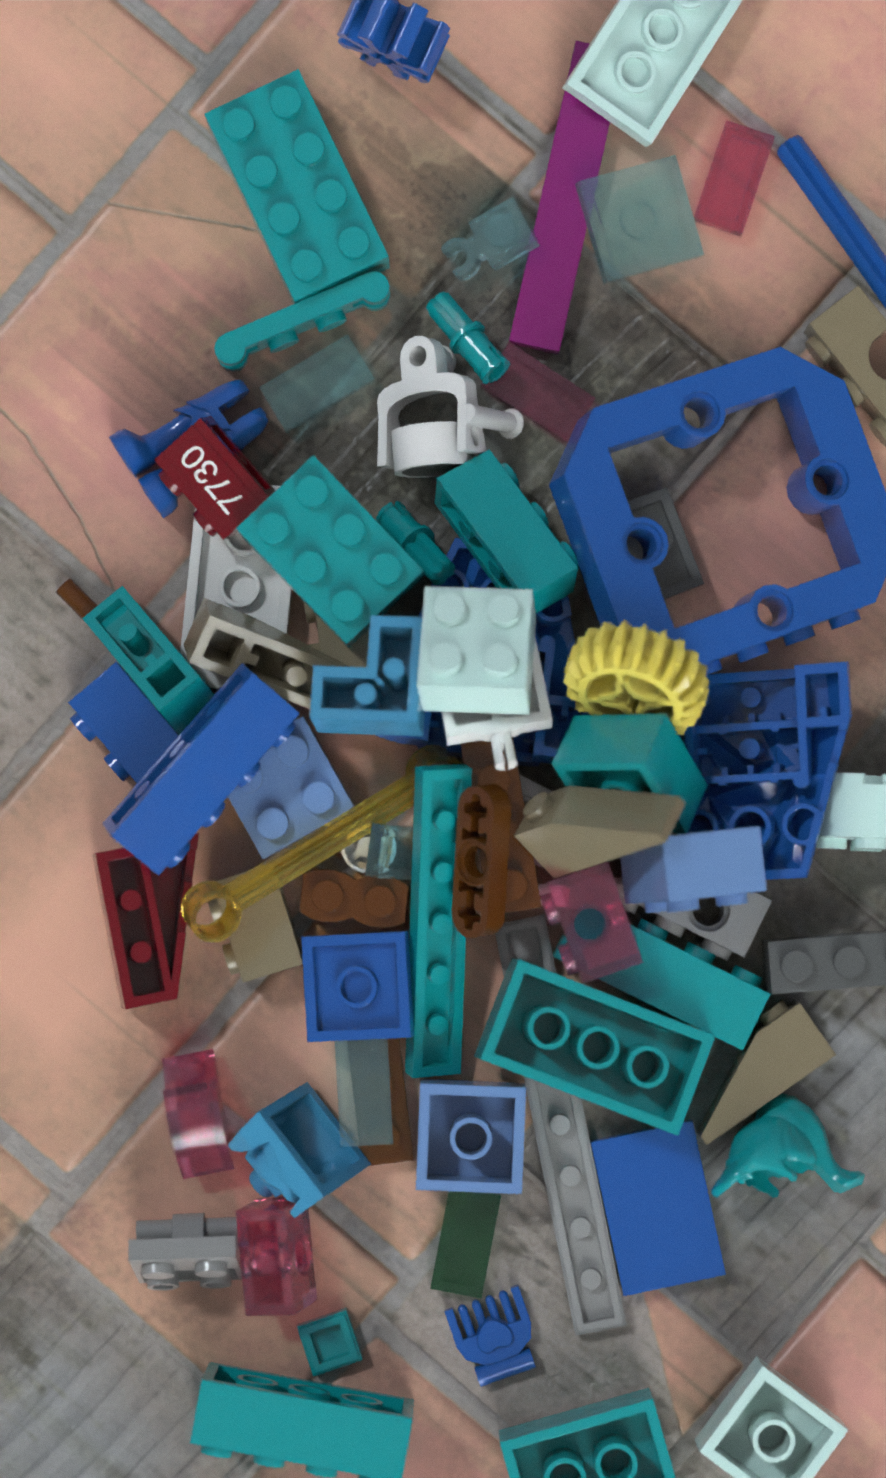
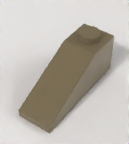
[183,598,351,709]
[514,786,686,878]
[696,999,836,1145]

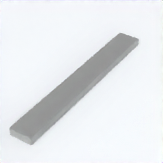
[495,915,627,1336]

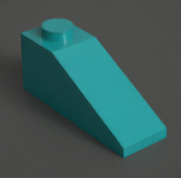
[82,586,214,735]

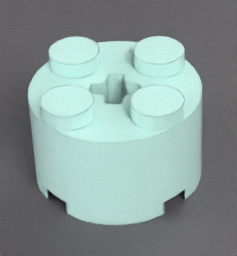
[816,773,886,852]

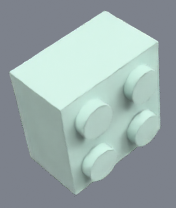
[417,586,536,715]
[694,1355,848,1478]

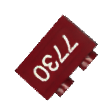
[154,416,276,540]

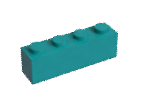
[552,895,770,1051]

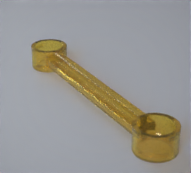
[181,745,462,943]

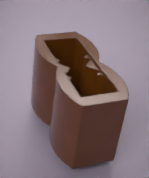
[300,869,409,928]

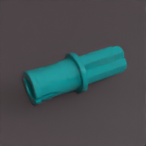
[426,292,510,384]
[376,501,455,585]

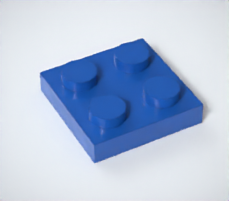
[301,931,415,1042]

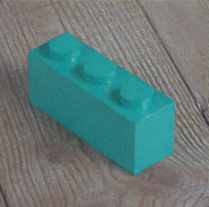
[435,449,579,613]

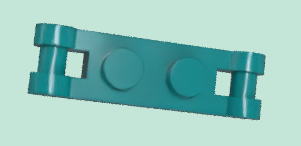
[214,271,390,372]

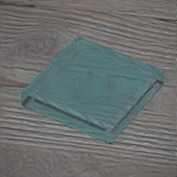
[575,155,704,284]

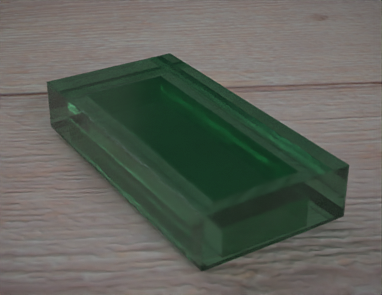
[430,1191,501,1299]

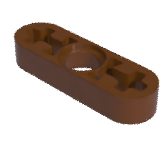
[452,784,511,938]

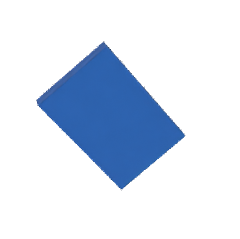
[590,1119,726,1296]

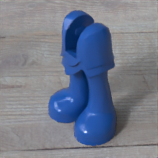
[109,379,269,519]

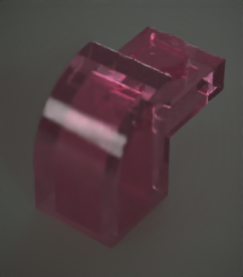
[162,1049,235,1179]

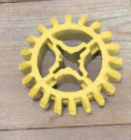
[564,621,709,735]

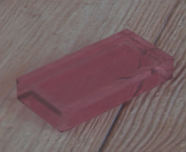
[692,120,775,237]
[481,342,595,444]

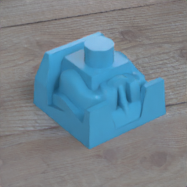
[228,1082,371,1218]

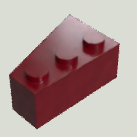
[92,833,199,1010]

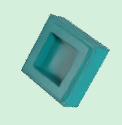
[297,1307,363,1377]

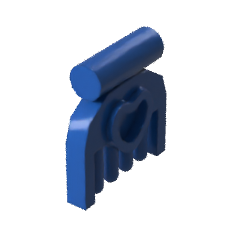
[444,1284,536,1387]

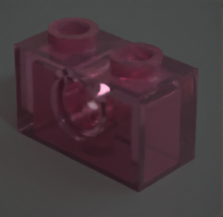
[540,861,643,984]
[236,1197,317,1316]

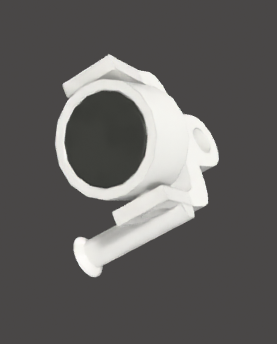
[377,336,524,478]

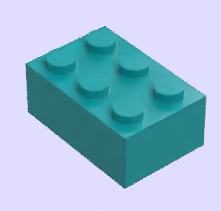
[236,455,424,649]
[498,1387,676,1478]

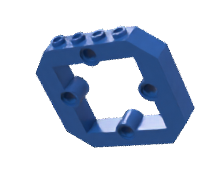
[549,347,886,675]

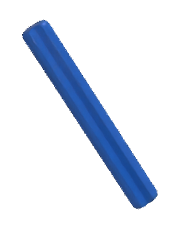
[777,135,886,308]

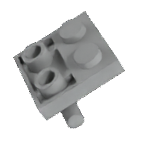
[128,1213,244,1290]

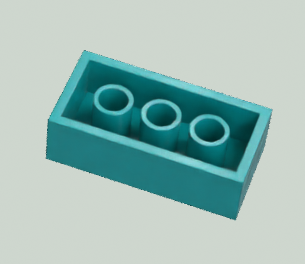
[204,69,390,304]
[474,958,716,1136]
[190,1362,414,1478]

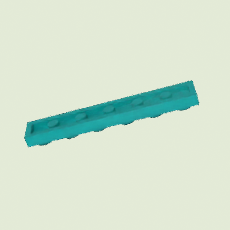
[405,764,472,1078]

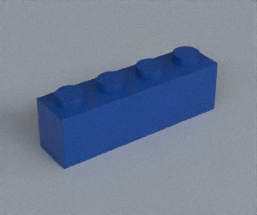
[102,663,300,875]

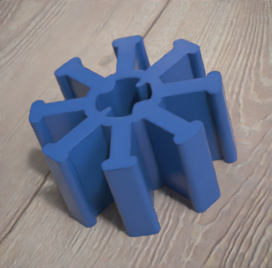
[337,0,450,84]

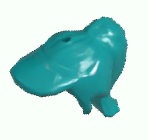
[711,1093,865,1198]

